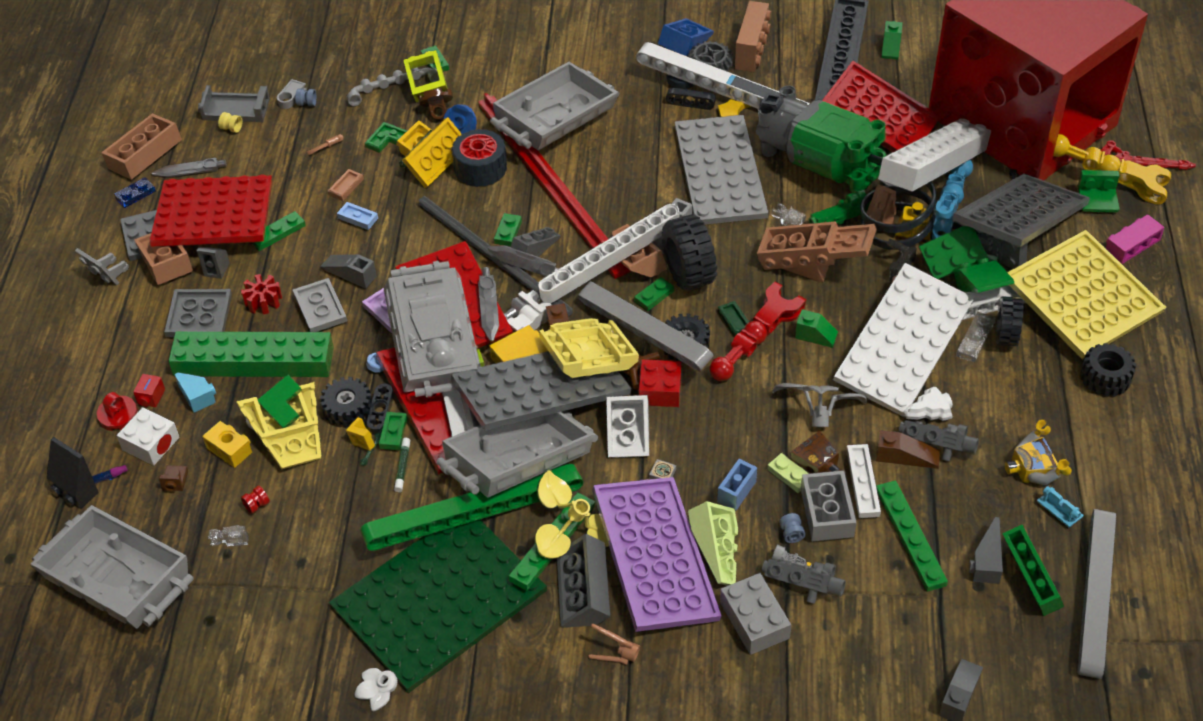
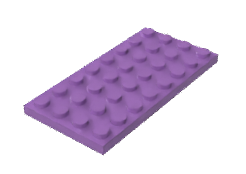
[592,477,721,632]

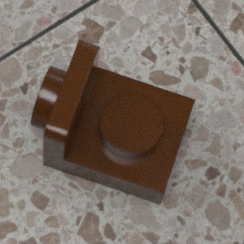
[159,465,188,492]

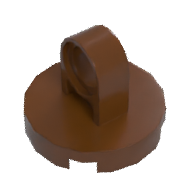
[418,88,453,121]

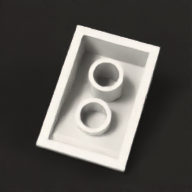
[607,395,649,458]

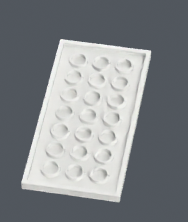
[833,263,975,418]

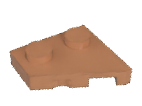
[867,184,896,224]

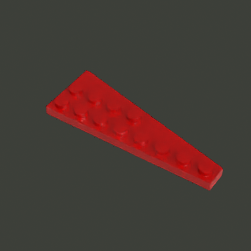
[376,348,452,474]

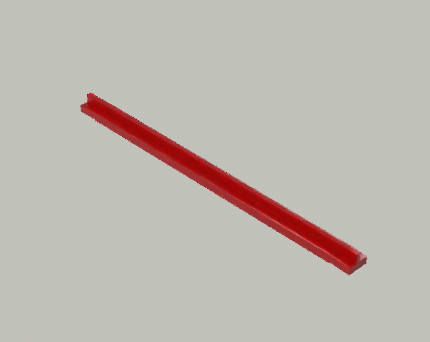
[478,93,631,279]

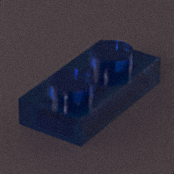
[114,177,156,208]

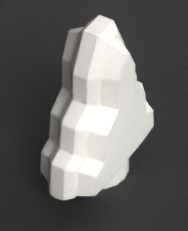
[903,387,953,421]

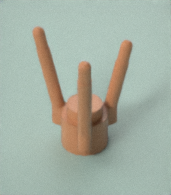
[588,624,640,665]

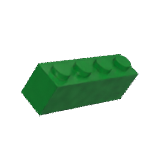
[1002,525,1064,616]

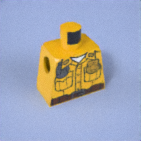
[895,202,932,243]

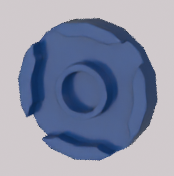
[444,104,477,134]

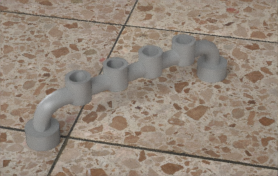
[347,68,440,106]

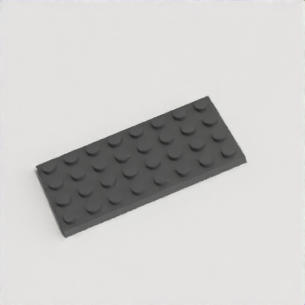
[952,173,1090,247]
[451,351,631,431]

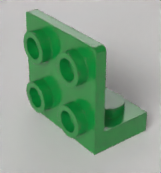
[1077,170,1119,212]

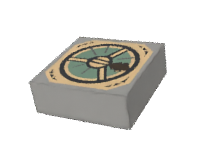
[649,459,676,479]

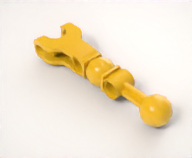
[1053,134,1171,205]

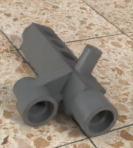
[899,420,979,461]
[762,559,846,603]

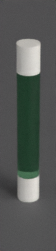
[394,438,411,492]

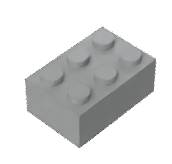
[801,471,856,541]
[720,573,791,655]

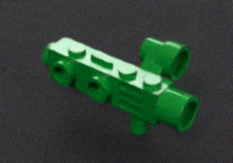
[808,188,871,224]

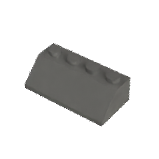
[557,534,610,628]

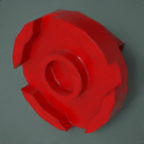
[96,392,138,431]

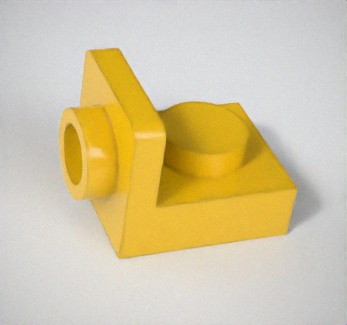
[346,418,375,450]

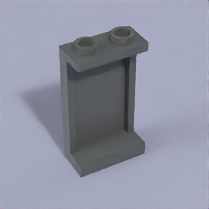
[198,85,270,122]

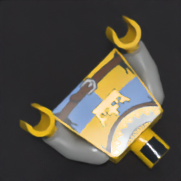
[1005,420,1072,485]

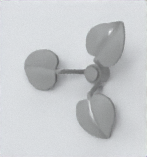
[772,383,866,427]

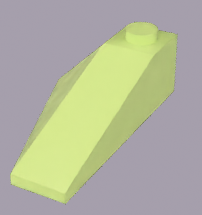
[688,501,738,586]

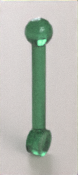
[360,433,381,466]

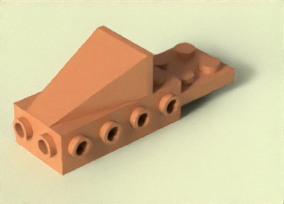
[757,222,876,282]

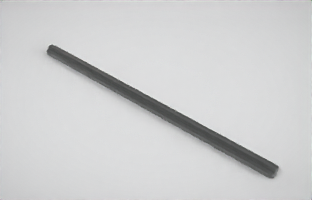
[419,196,573,317]

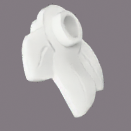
[355,668,397,711]

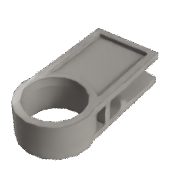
[277,79,307,109]

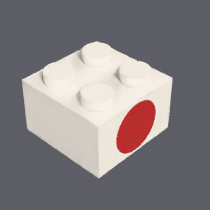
[117,408,179,466]

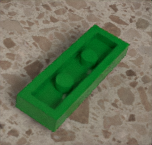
[251,211,306,251]

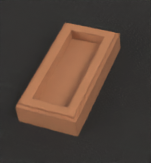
[328,169,364,201]

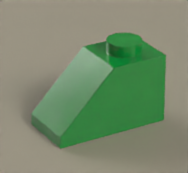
[882,21,903,60]
[795,309,838,348]

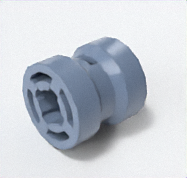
[296,89,317,106]
[779,513,805,543]

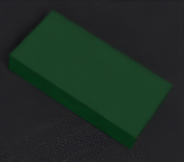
[718,301,749,337]

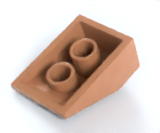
[134,233,193,285]

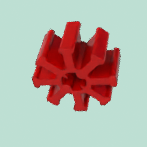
[241,274,282,315]

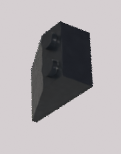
[47,437,99,509]

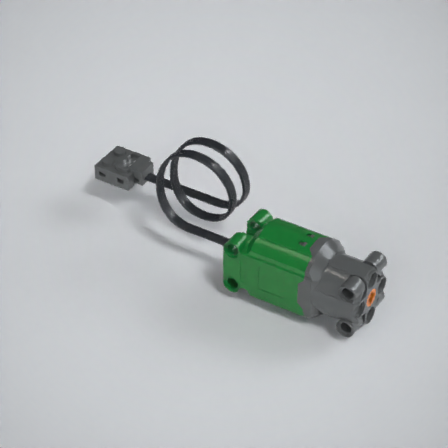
[756,86,1028,269]

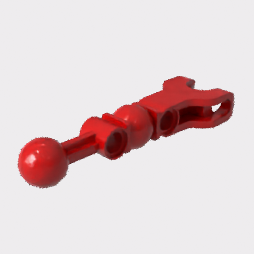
[709,282,807,381]

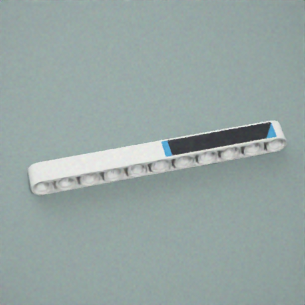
[636,42,810,109]

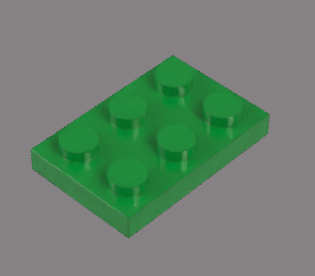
[918,226,988,280]

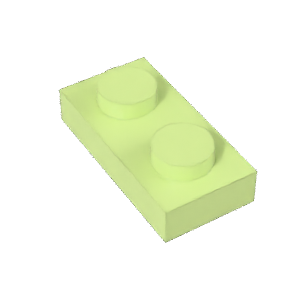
[767,453,809,493]

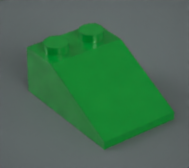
[953,257,1015,293]

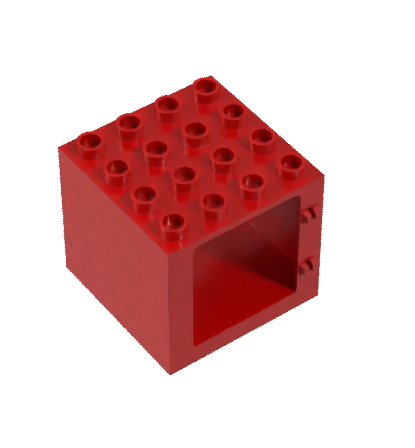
[929,0,1148,180]

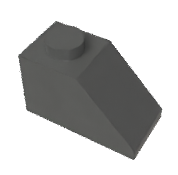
[197,248,230,279]

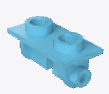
[1037,486,1084,528]

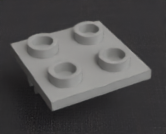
[75,248,129,285]

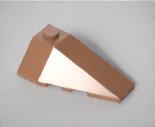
[612,224,667,277]

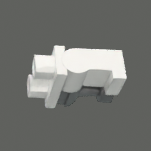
[504,290,551,333]

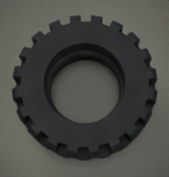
[662,214,717,291]

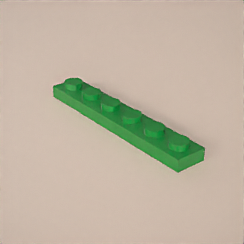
[876,480,948,592]
[509,492,595,591]

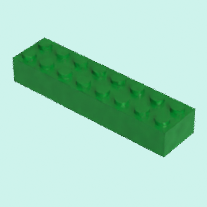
[169,331,334,377]

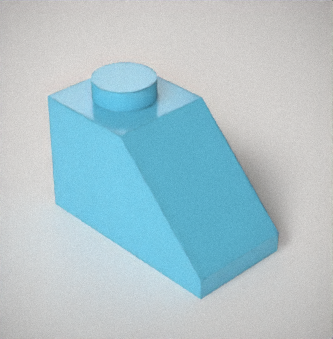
[174,373,216,412]

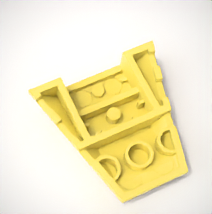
[236,382,321,469]

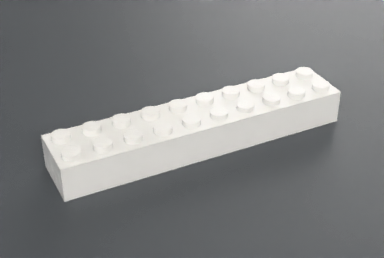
[878,119,991,191]

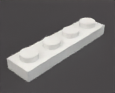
[847,444,881,518]

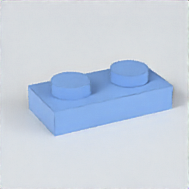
[337,202,378,230]

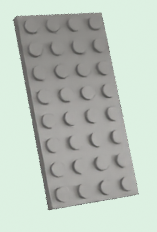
[675,115,768,225]

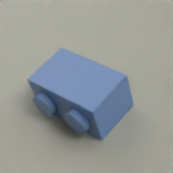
[717,459,757,511]

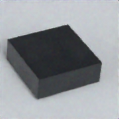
[760,93,784,112]

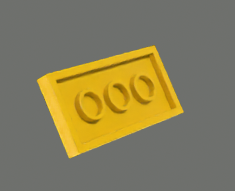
[402,117,461,188]

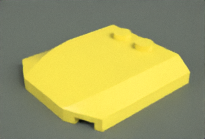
[539,318,639,378]

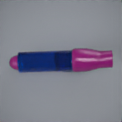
[92,465,128,484]

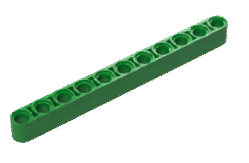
[360,464,584,551]

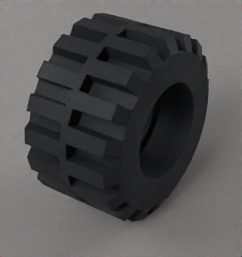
[1080,343,1136,397]

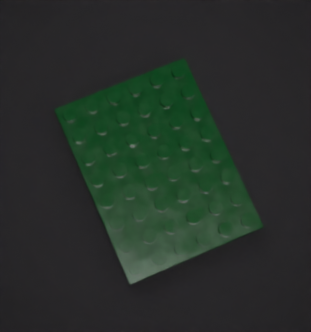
[329,519,547,694]

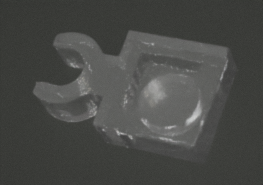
[772,203,806,226]
[208,525,248,546]

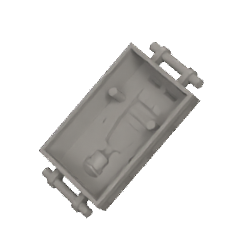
[490,62,619,150]
[384,261,480,397]
[436,411,598,497]
[31,505,194,629]

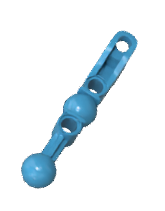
[932,160,973,240]

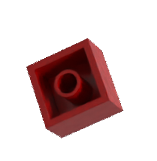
[639,359,682,407]

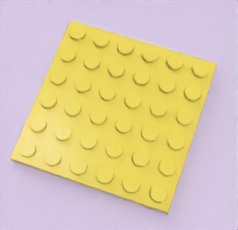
[1007,230,1166,360]

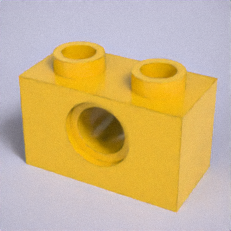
[202,421,252,468]

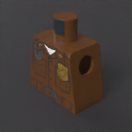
[790,431,842,474]

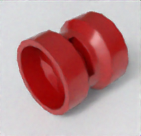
[240,485,270,514]

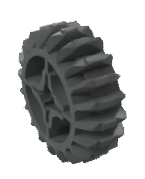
[688,41,733,72]

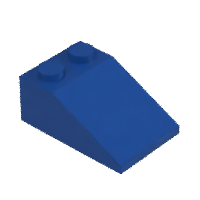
[658,18,714,56]

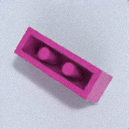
[1105,215,1165,264]

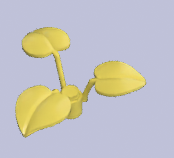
[535,470,609,559]

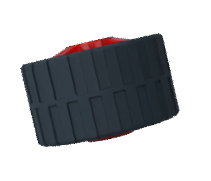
[452,129,507,187]

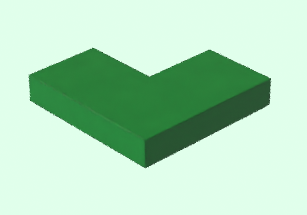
[365,122,407,153]
[258,375,302,428]

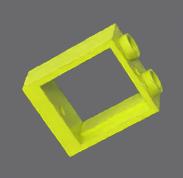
[404,50,448,103]

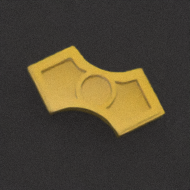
[718,99,751,117]

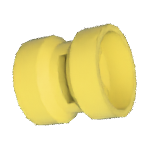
[218,112,243,133]

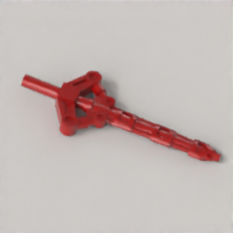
[1076,140,1196,170]

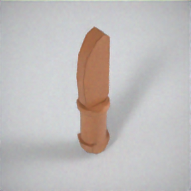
[307,134,344,155]

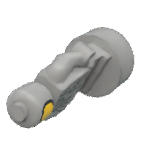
[772,545,813,569]

